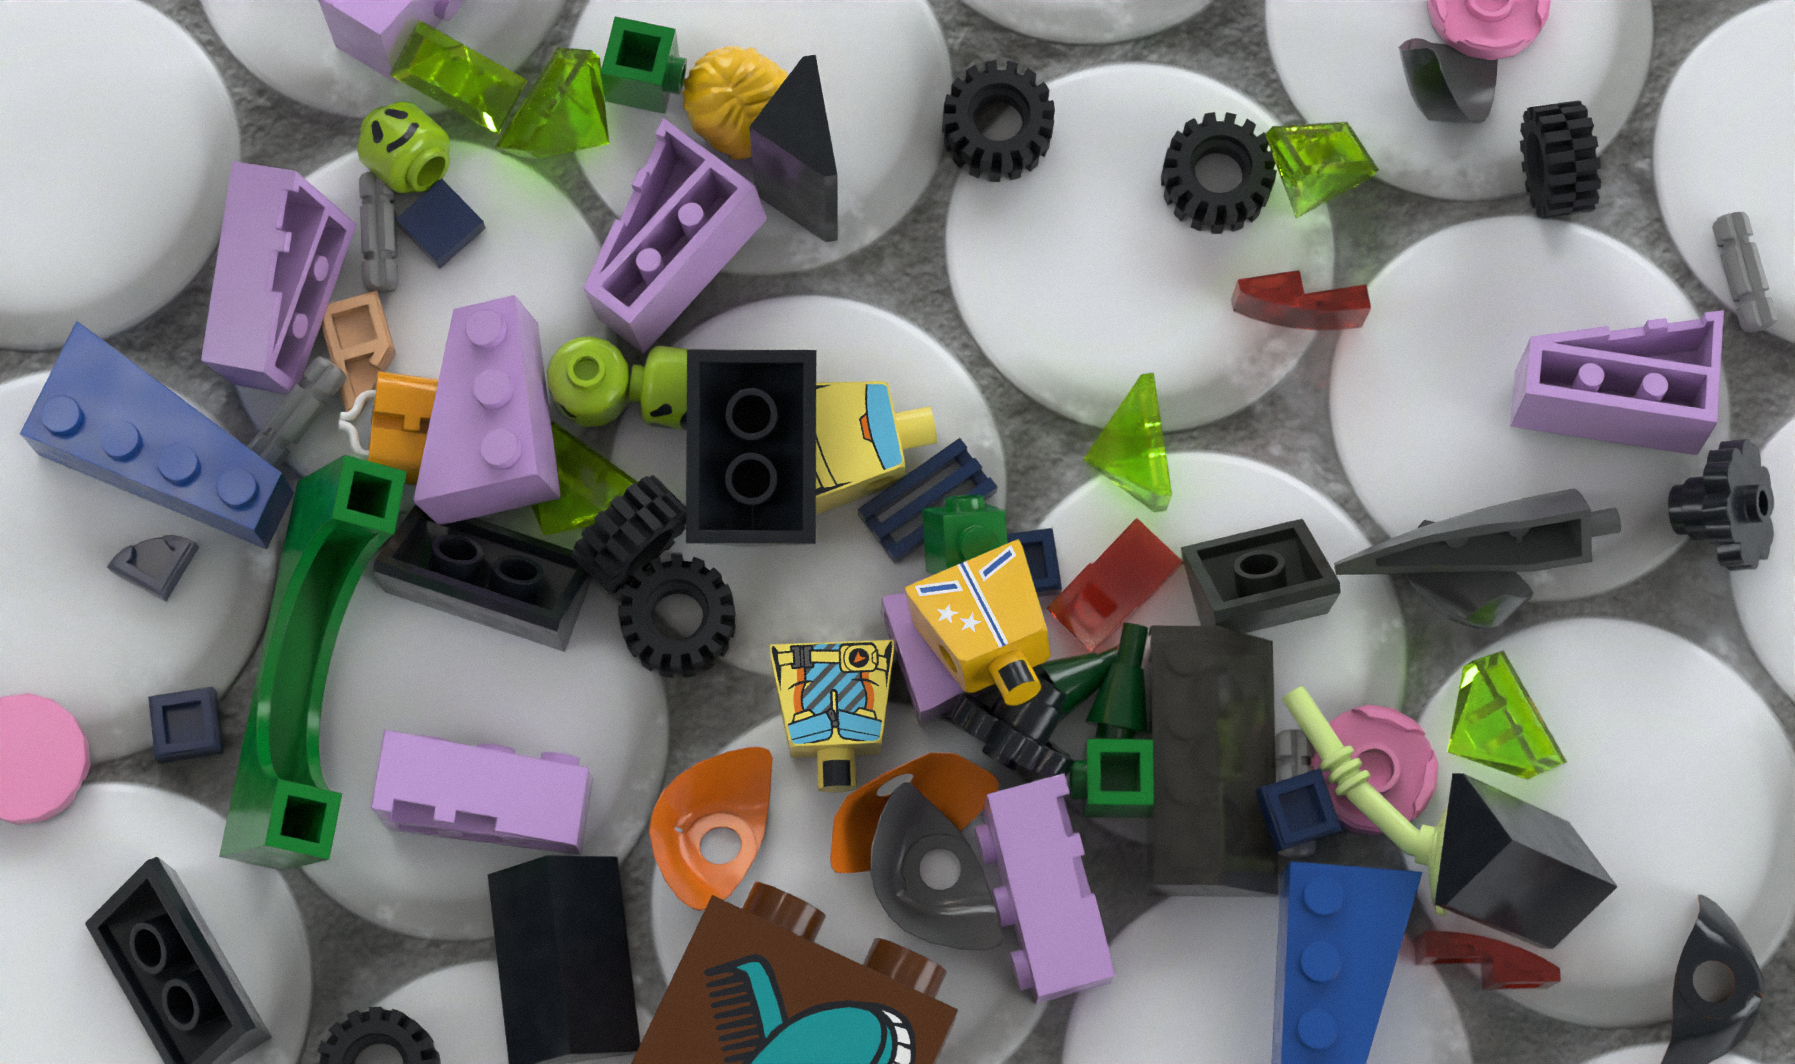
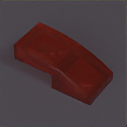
[1231,270,1371,330]
[1046,518,1184,653]
[1414,931,1561,990]

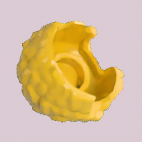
[682,45,788,160]

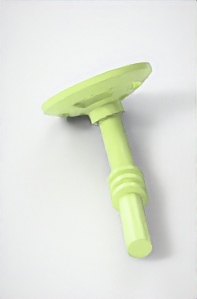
[1282,685,1448,917]

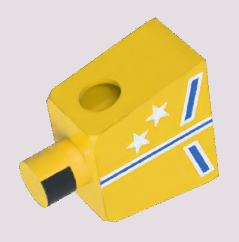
[904,539,1051,706]

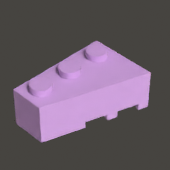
[318,0,463,83]
[583,118,767,354]
[201,161,357,394]
[413,295,561,525]
[1510,310,1724,455]
[974,774,1115,1004]

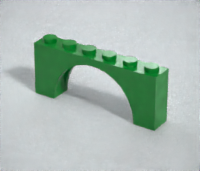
[219,455,407,871]

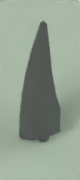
[1334,488,1621,575]

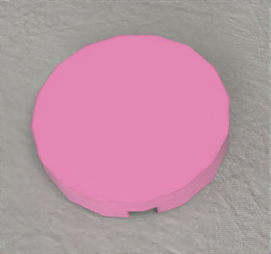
[1427,0,1551,60]
[0,693,91,825]
[1308,705,1439,836]

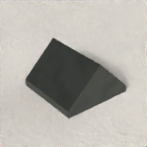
[1181,518,1341,643]

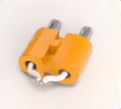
[338,371,439,486]

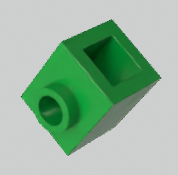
[600,16,687,114]
[922,495,1008,575]
[1070,739,1154,818]

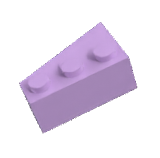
[371,729,593,855]

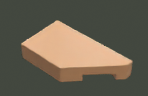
[321,290,396,418]

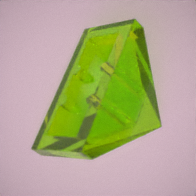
[389,20,528,134]
[495,47,609,159]
[1265,122,1379,218]
[1083,373,1172,512]
[531,421,638,536]
[1448,650,1567,780]

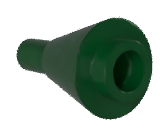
[1085,623,1149,739]
[1033,645,1143,722]

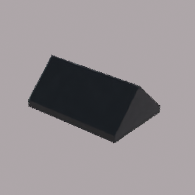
[749,54,838,242]
[686,349,816,547]
[373,504,592,652]
[1435,773,1618,949]
[487,855,641,1064]
[85,857,272,1064]

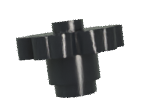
[1668,439,1774,571]
[948,675,1075,778]

